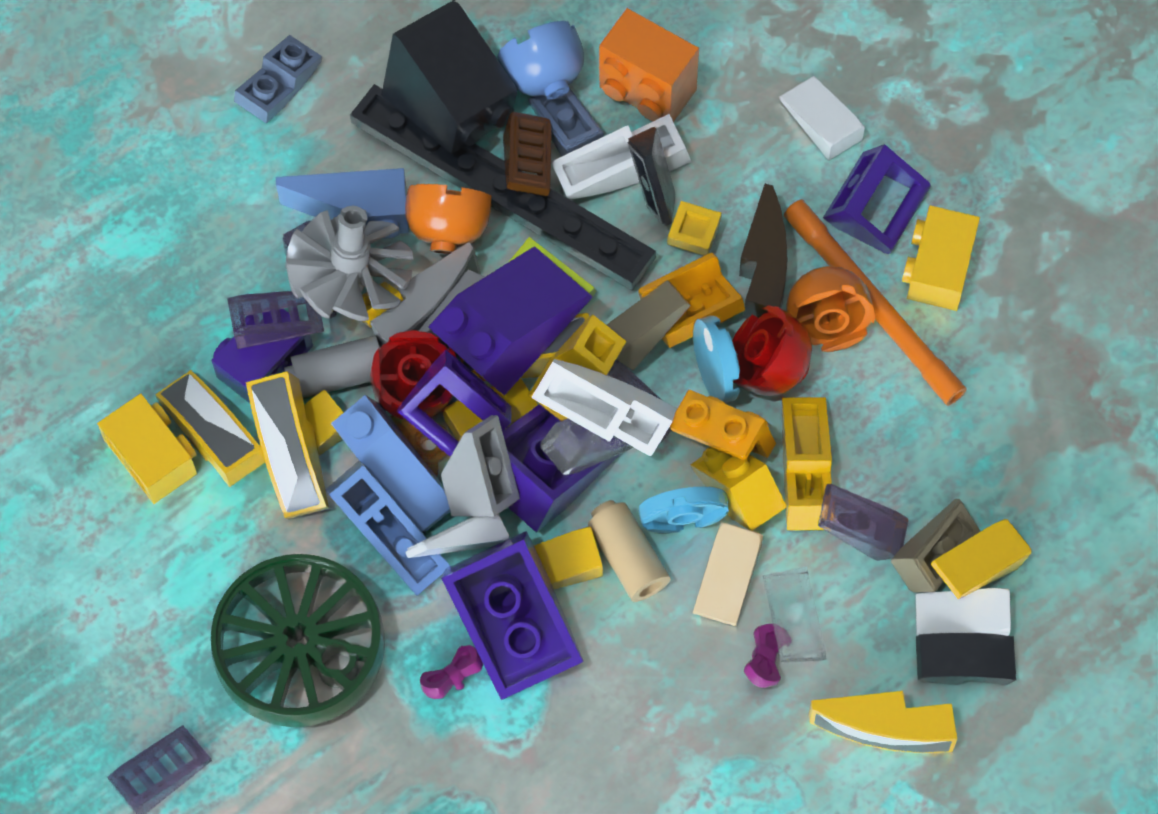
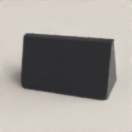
[627,127,675,226]

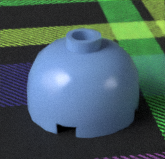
[497,21,584,100]

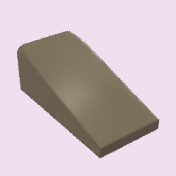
[607,280,691,370]
[891,499,981,592]

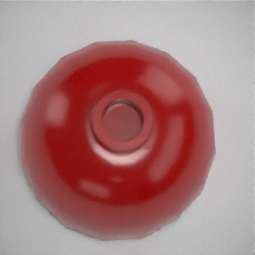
[732,306,812,396]
[370,330,456,420]

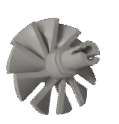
[286,206,413,321]

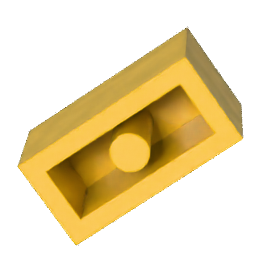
[902,205,980,311]
[97,393,197,504]

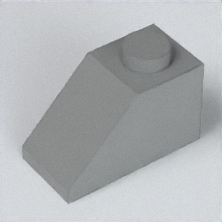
[441,415,520,517]

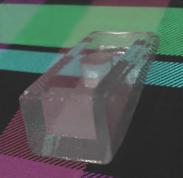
[541,420,633,475]

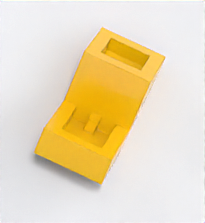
[528,315,626,421]

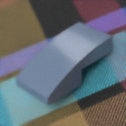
[234,35,322,123]

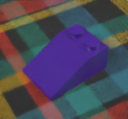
[428,246,593,396]
[503,404,630,533]
[441,531,584,700]

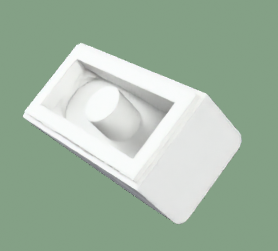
[780,76,865,161]
[405,514,509,558]
[915,588,1011,636]

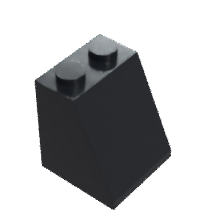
[381,0,518,154]

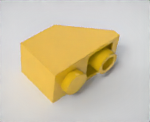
[690,447,787,531]

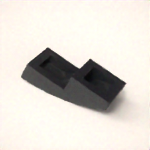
[916,633,1016,685]

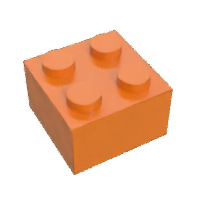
[599,8,699,122]

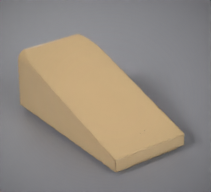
[693,522,763,626]

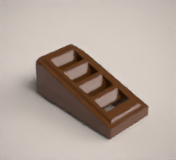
[503,112,551,196]

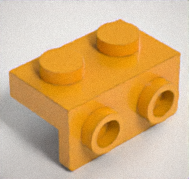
[638,253,745,348]
[670,390,776,460]

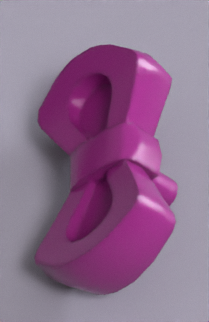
[744,624,790,688]
[420,645,483,699]

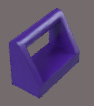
[823,144,931,254]
[397,350,511,457]

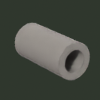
[284,335,380,399]

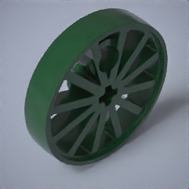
[211,554,385,727]

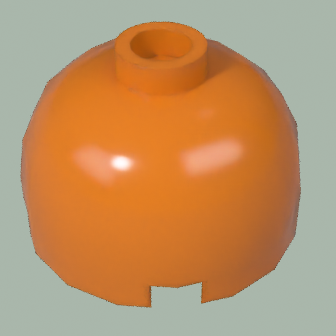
[405,184,492,254]
[786,266,876,352]

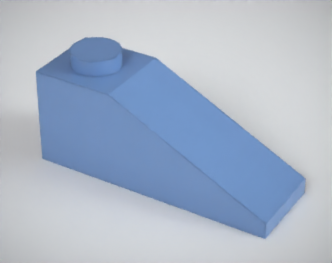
[275,168,409,239]
[331,395,450,533]
[325,461,451,596]

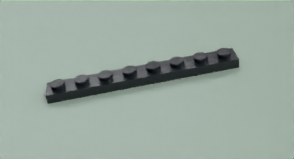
[350,84,656,290]

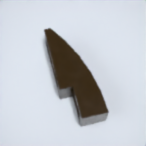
[739,183,788,319]

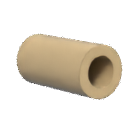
[588,500,671,602]

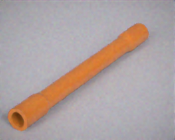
[783,199,967,406]

